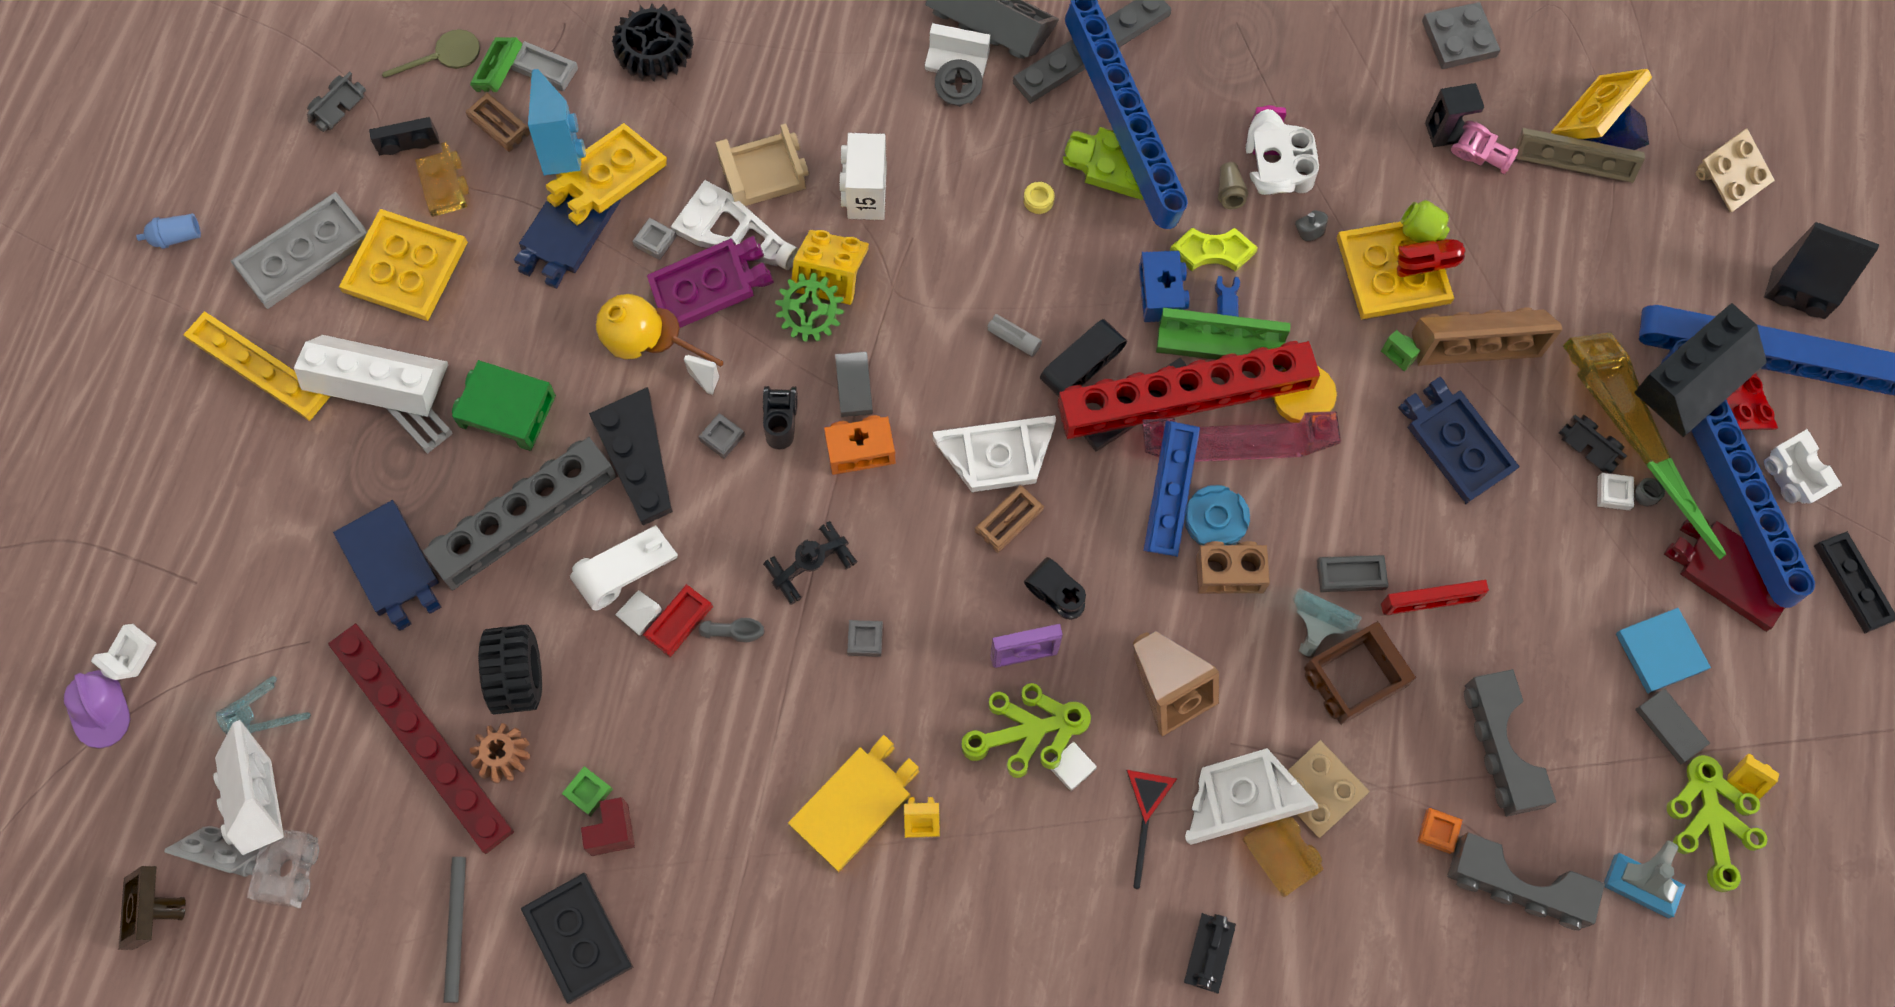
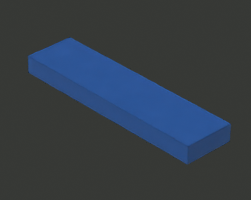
[1143,421,1200,557]

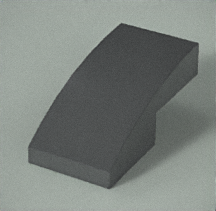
[835,352,873,417]

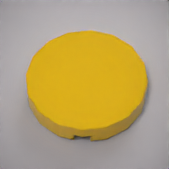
[1272,367,1337,425]

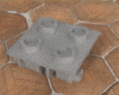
[164,826,268,877]

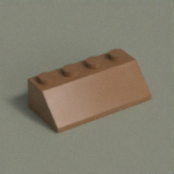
[1412,307,1563,366]

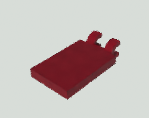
[1664,517,1793,632]

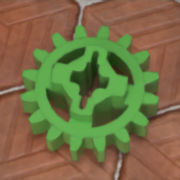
[775,273,844,342]

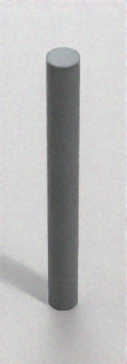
[444,857,466,1003]

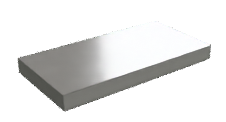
[230,192,368,309]

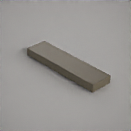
[1515,128,1645,183]

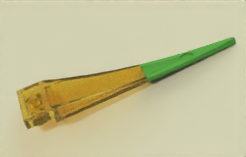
[1563,332,1726,560]

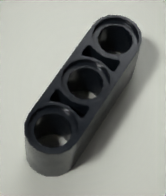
[1040,319,1127,397]

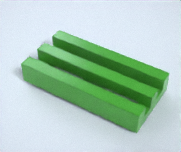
[470,37,523,92]

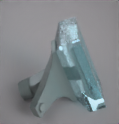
[1292,588,1362,657]

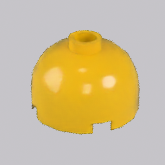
[596,294,662,360]

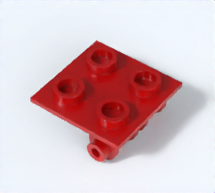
[1726,373,1778,430]

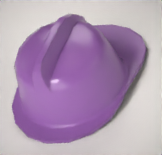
[64,670,130,748]

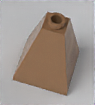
[1133,631,1219,737]

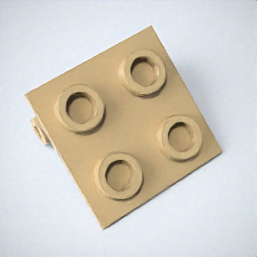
[1696,128,1775,212]
[1288,740,1370,838]

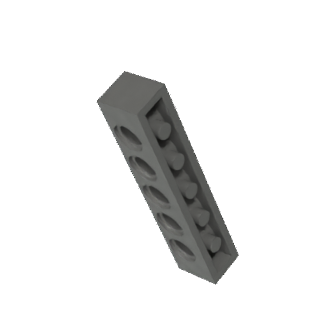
[423,437,617,591]

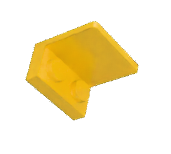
[792,230,869,305]

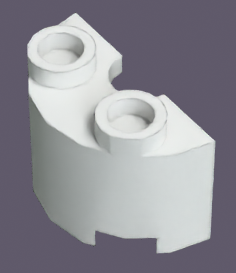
[1764,429,1842,504]

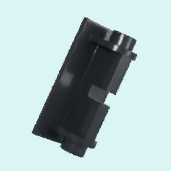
[1559,415,1627,474]
[1184,913,1236,994]

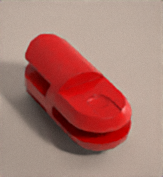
[1397,239,1465,277]

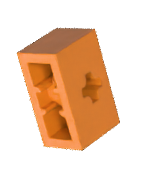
[824,415,896,475]

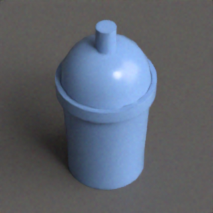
[136,213,201,249]

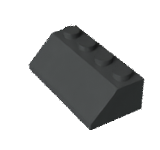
[925,0,1059,59]

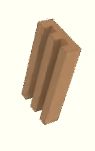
[465,92,531,152]
[975,485,1044,553]

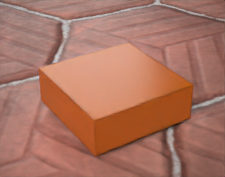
[1417,808,1463,854]

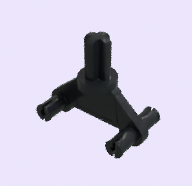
[763,521,858,605]

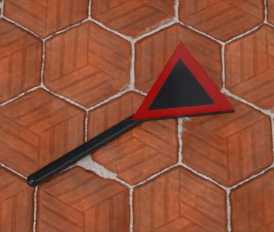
[1126,770,1177,889]

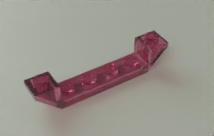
[1142,411,1341,462]

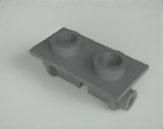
[307,71,366,132]

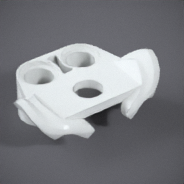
[1246,109,1319,195]

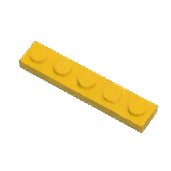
[183,311,330,421]

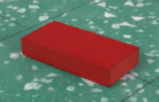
[643,584,713,657]

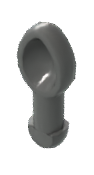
[699,618,765,643]

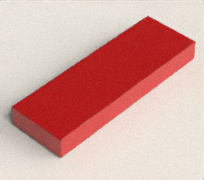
[1381,579,1489,615]

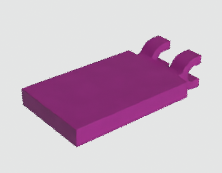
[647,236,774,328]

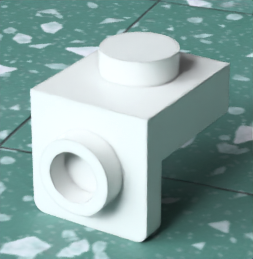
[91,624,157,680]

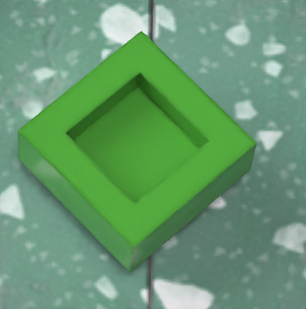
[1381,330,1421,372]
[562,766,613,817]

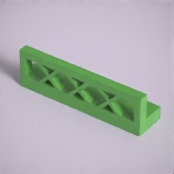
[1156,308,1290,368]

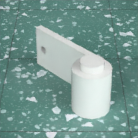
[570,525,678,610]

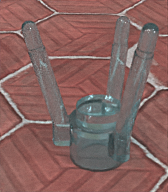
[216,676,311,735]

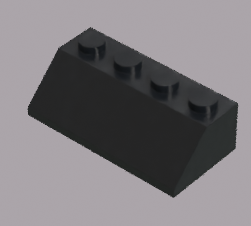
[1634,303,1767,437]

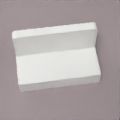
[925,23,990,79]

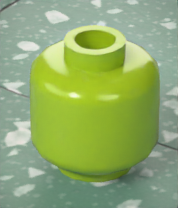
[1401,200,1450,243]

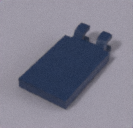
[514,194,621,289]
[1398,376,1520,504]
[333,500,442,631]

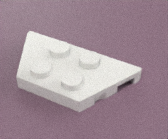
[933,415,1056,492]
[1185,748,1318,845]

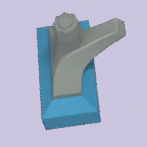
[1604,840,1686,919]

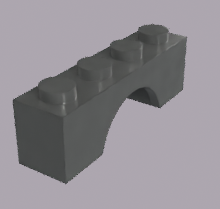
[1464,669,1556,817]
[1447,832,1605,931]

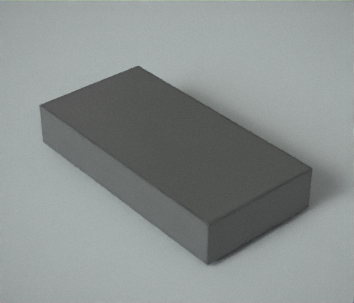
[1317,555,1389,592]
[1635,688,1710,765]

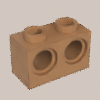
[1196,541,1270,594]

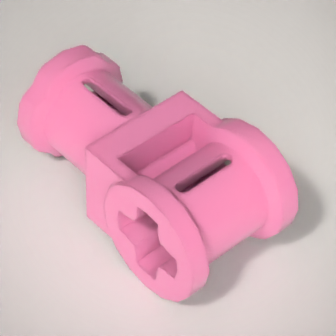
[1451,121,1518,174]

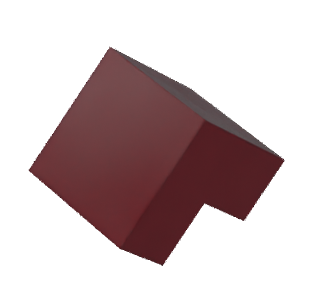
[581,797,635,856]

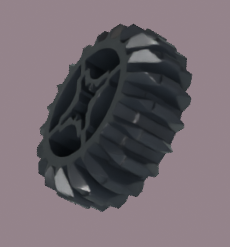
[612,3,694,82]

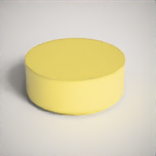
[1023,182,1055,214]

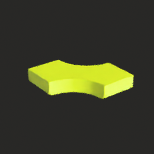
[1170,228,1258,272]

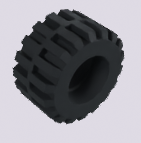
[478,624,542,715]

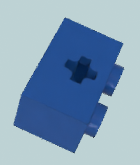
[1139,251,1190,322]

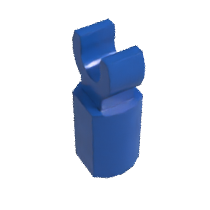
[1215,276,1240,317]

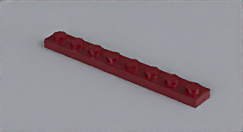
[328,623,514,854]

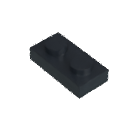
[369,117,439,156]

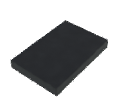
[521,873,634,1004]

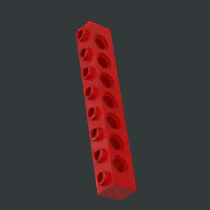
[1058,341,1320,439]

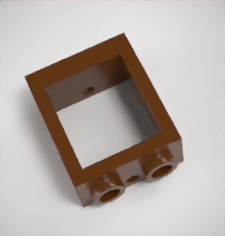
[1304,621,1416,725]

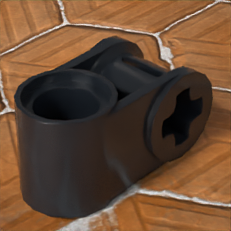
[763,386,798,450]
[1023,557,1086,620]

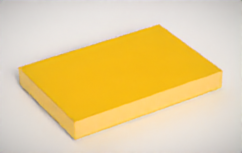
[1551,69,1652,139]

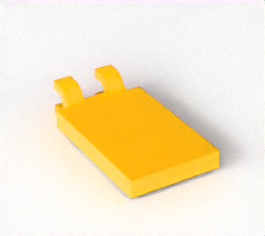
[546,123,667,226]
[788,735,919,873]

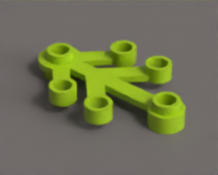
[961,683,1091,778]
[1666,755,1768,892]

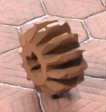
[470,723,530,783]

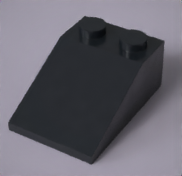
[1764,222,1879,319]

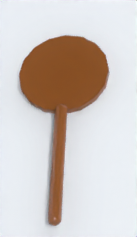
[645,308,724,367]

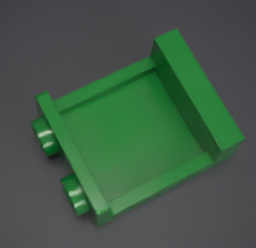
[452,360,556,451]

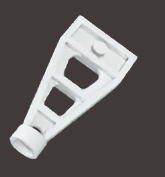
[671,180,799,270]

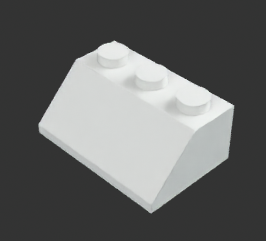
[213,720,284,855]

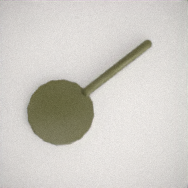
[382,29,480,78]

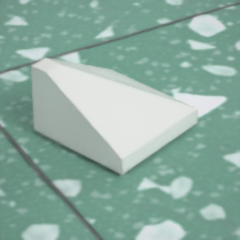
[684,355,719,395]
[615,590,663,636]

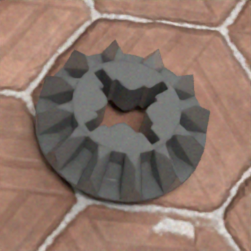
[935,59,983,107]

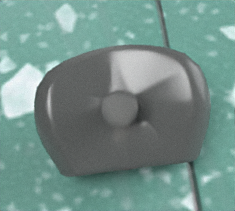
[1295,210,1328,241]

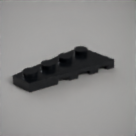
[589,387,673,526]

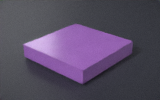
[990,624,1063,668]

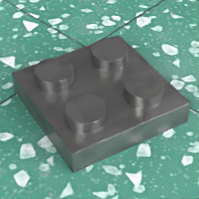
[1422,2,1500,69]

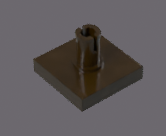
[118,866,186,950]

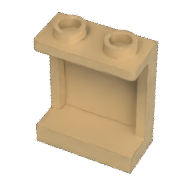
[715,124,809,206]

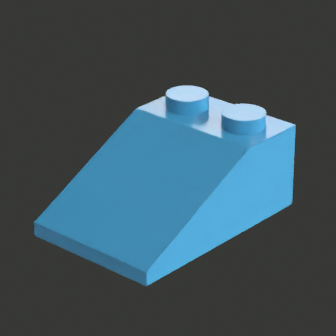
[528,69,586,176]

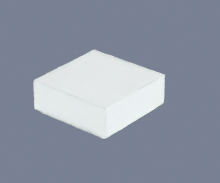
[1597,473,1634,511]
[1051,742,1097,791]

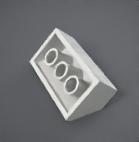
[294,335,448,417]

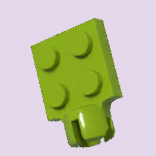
[1063,127,1143,200]

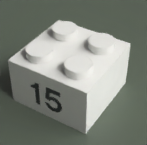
[840,133,887,220]

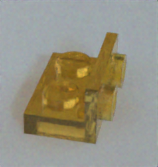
[415,141,470,217]
[1242,816,1324,897]

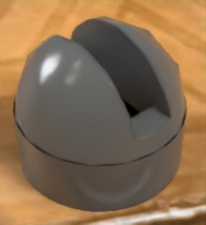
[1634,478,1665,507]

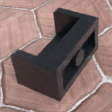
[1425,83,1484,148]

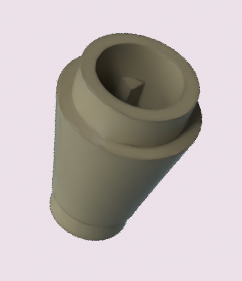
[1218,162,1249,209]

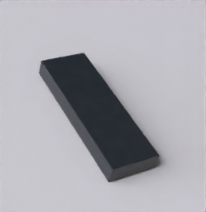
[1814,531,1895,634]

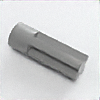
[987,314,1042,357]

